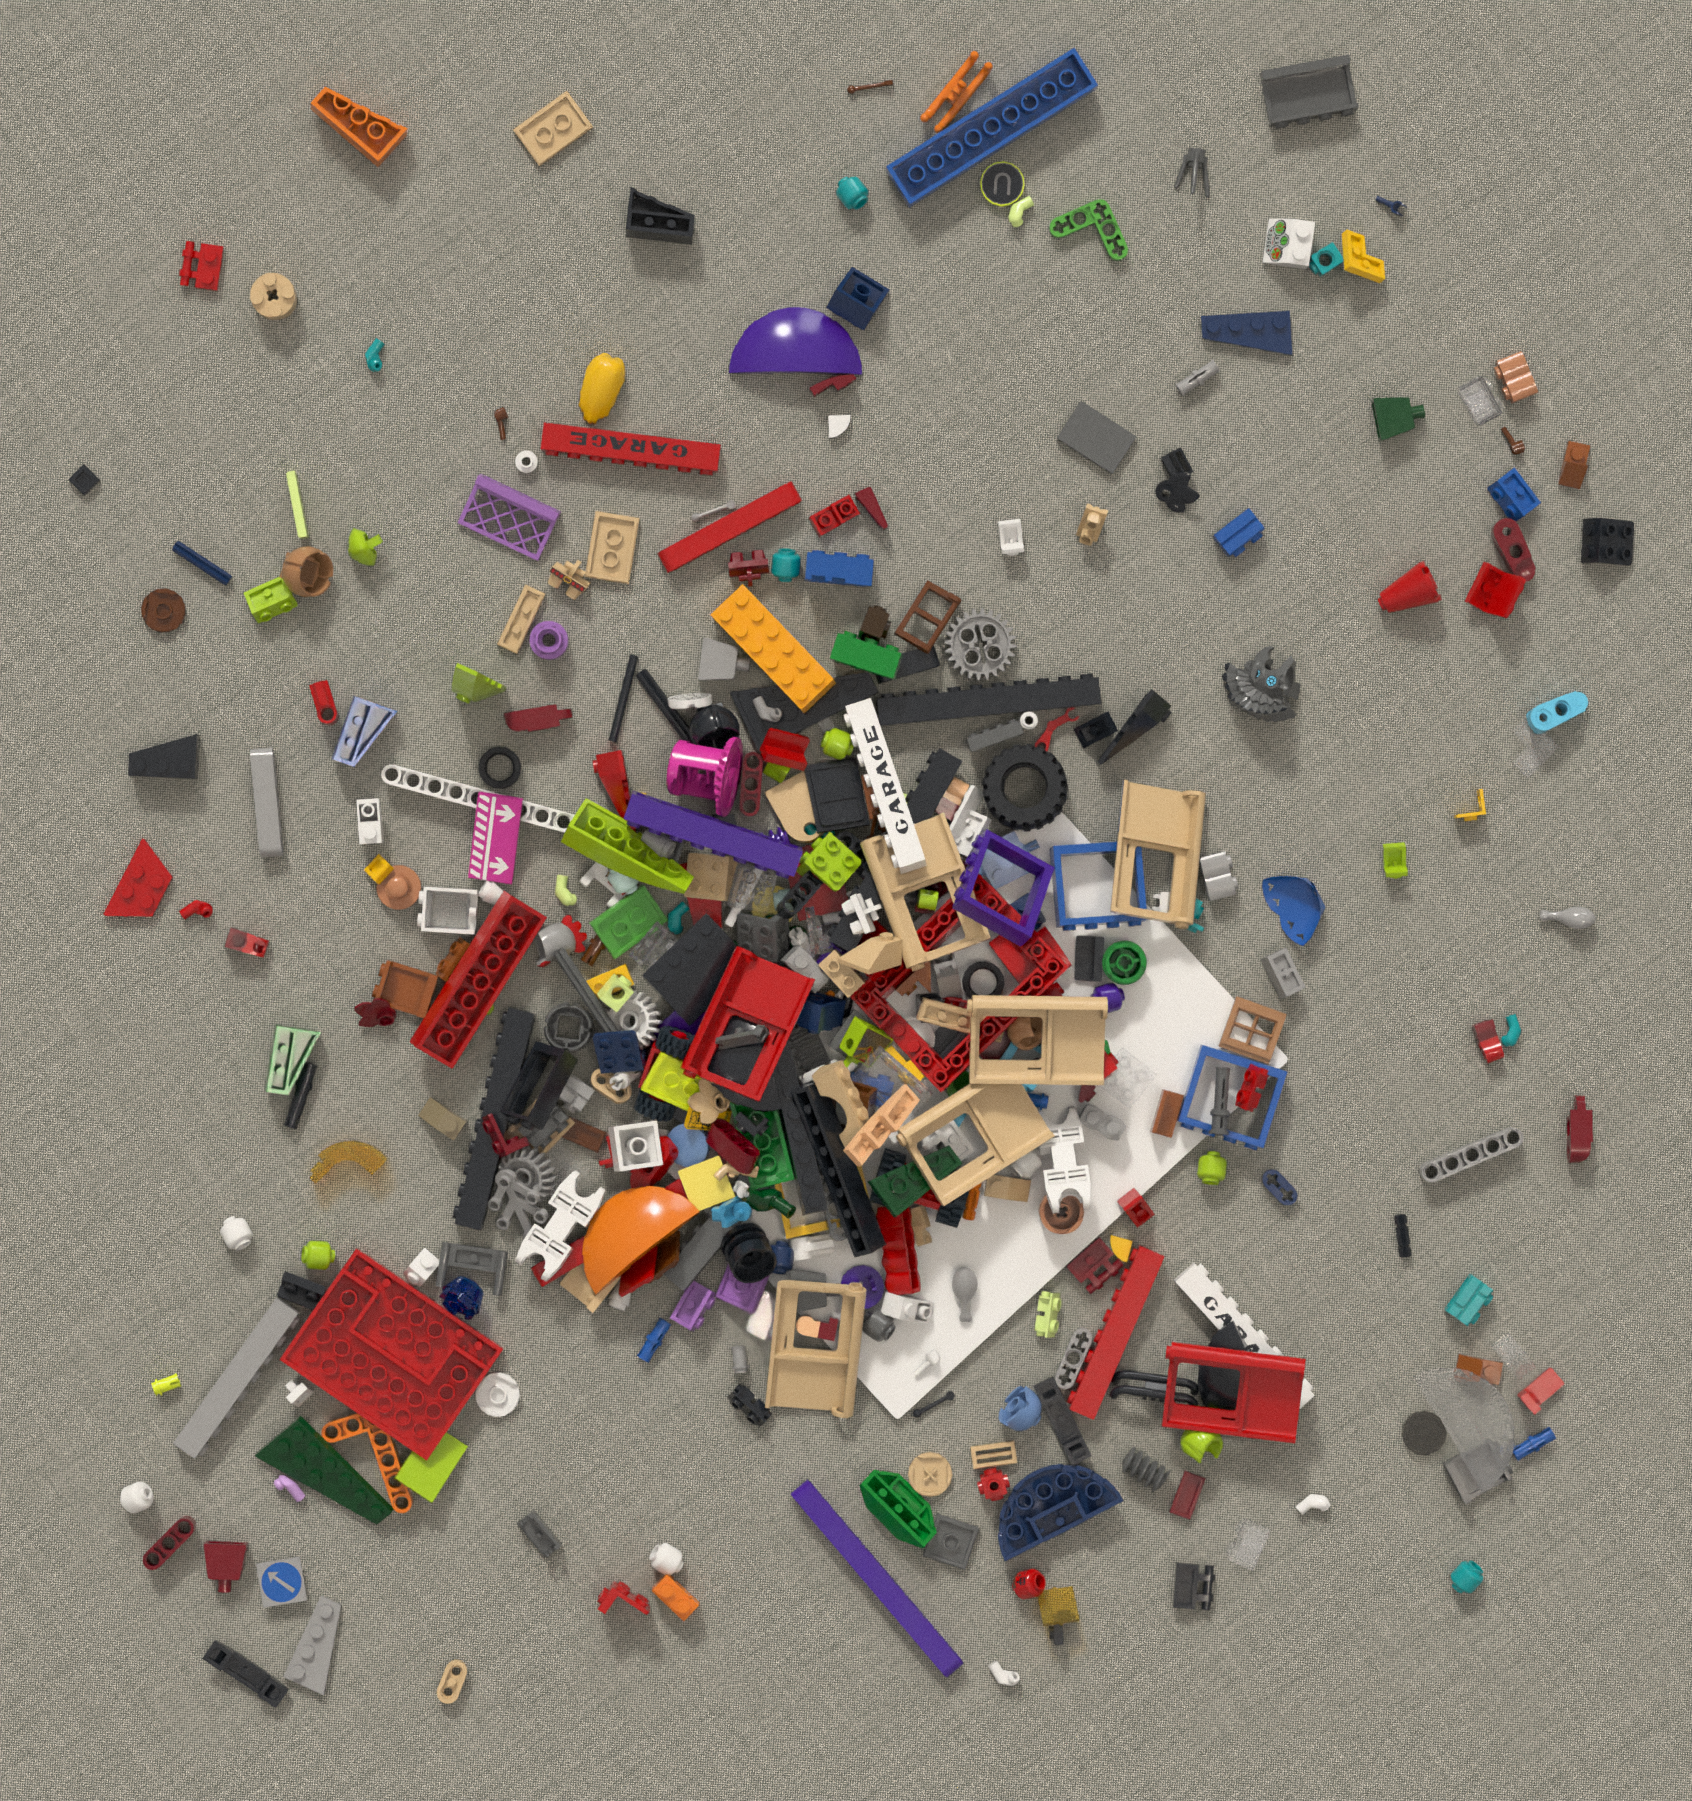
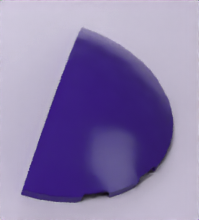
[729,307,862,375]

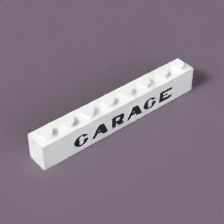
[843,698,927,874]
[1174,1262,1315,1409]

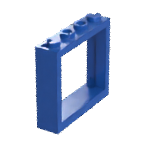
[1050,842,1148,931]
[1177,1044,1287,1151]

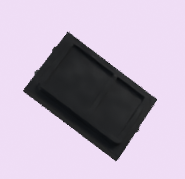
[804,757,870,834]

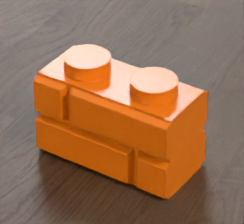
[652,1574,700,1621]

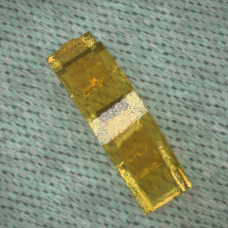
[309,1140,389,1184]

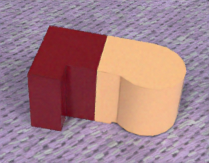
[934,776,969,821]
[796,1315,839,1341]

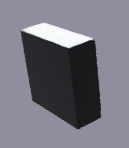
[68,464,101,496]

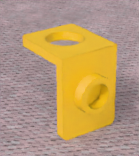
[1453,789,1486,821]

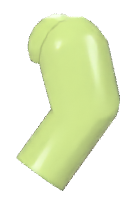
[1008,196,1034,227]
[555,875,577,906]

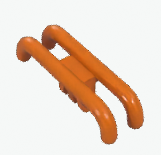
[920,51,993,134]

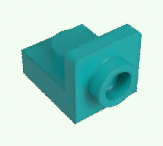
[1187,899,1204,934]

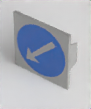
[256,1556,307,1608]

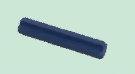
[172,541,232,585]

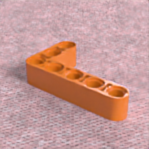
[321,1413,413,1513]

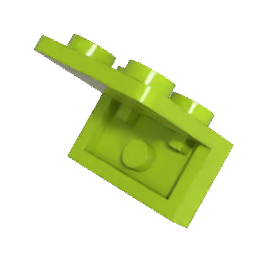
[796,832,861,892]

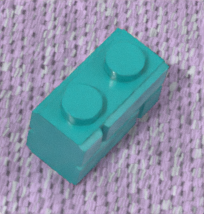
[1444,1273,1493,1326]

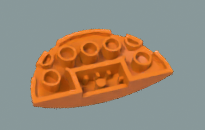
[582,1186,700,1295]

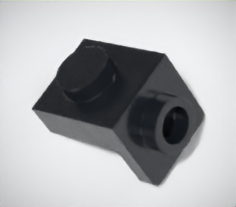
[734,1112,769,1136]
[1049,1611,1076,1645]

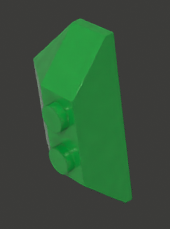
[859,1470,937,1548]

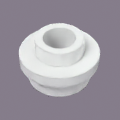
[515,451,538,473]

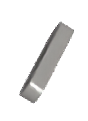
[1055,1327,1092,1389]

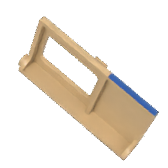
[1110,780,1206,929]

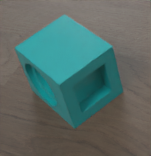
[1309,242,1344,277]

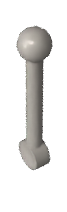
[691,500,735,522]

